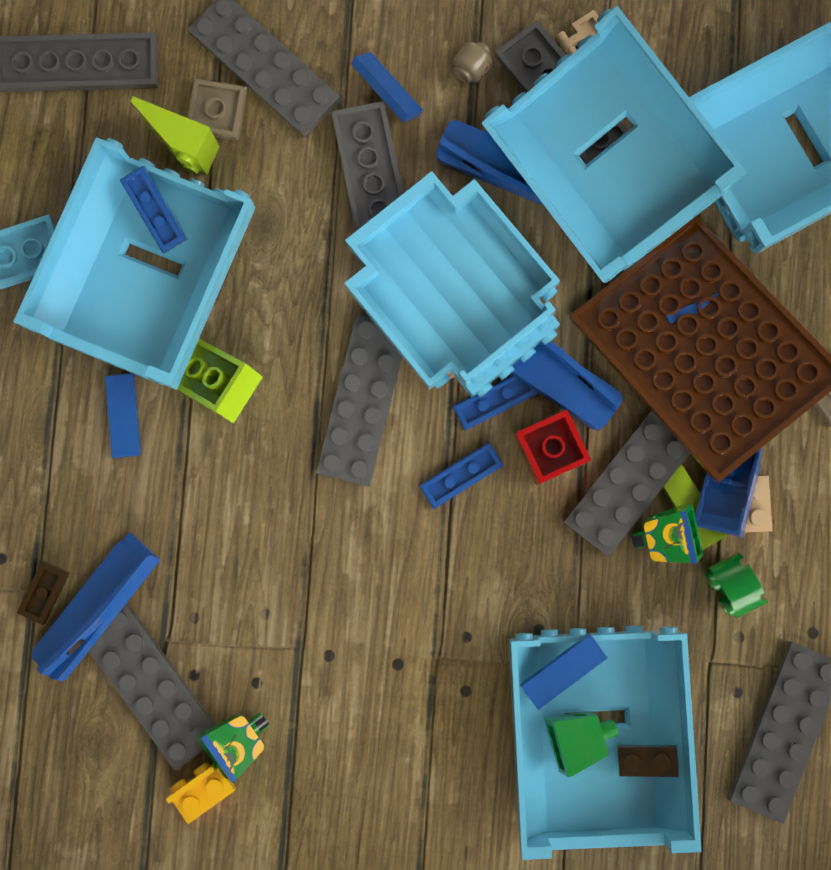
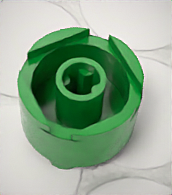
[704,552,768,619]

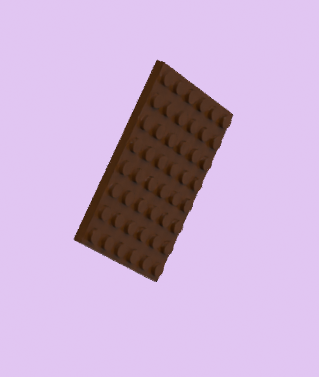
[569,216,831,484]

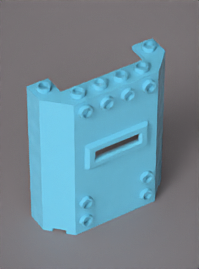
[482,6,747,283]
[689,22,831,254]
[13,137,255,390]
[508,626,702,860]

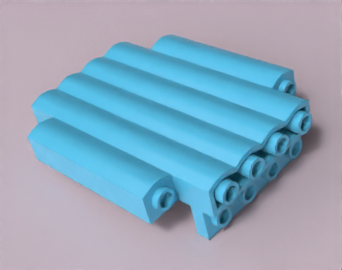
[344,171,560,397]

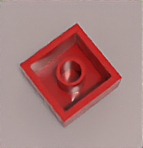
[513,410,591,486]

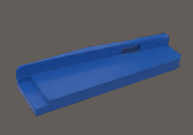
[436,120,544,206]
[510,341,622,431]
[695,447,763,539]
[32,532,161,681]

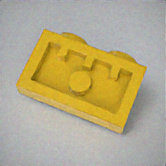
[166,761,236,824]

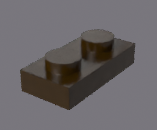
[17,561,70,625]
[618,745,679,777]

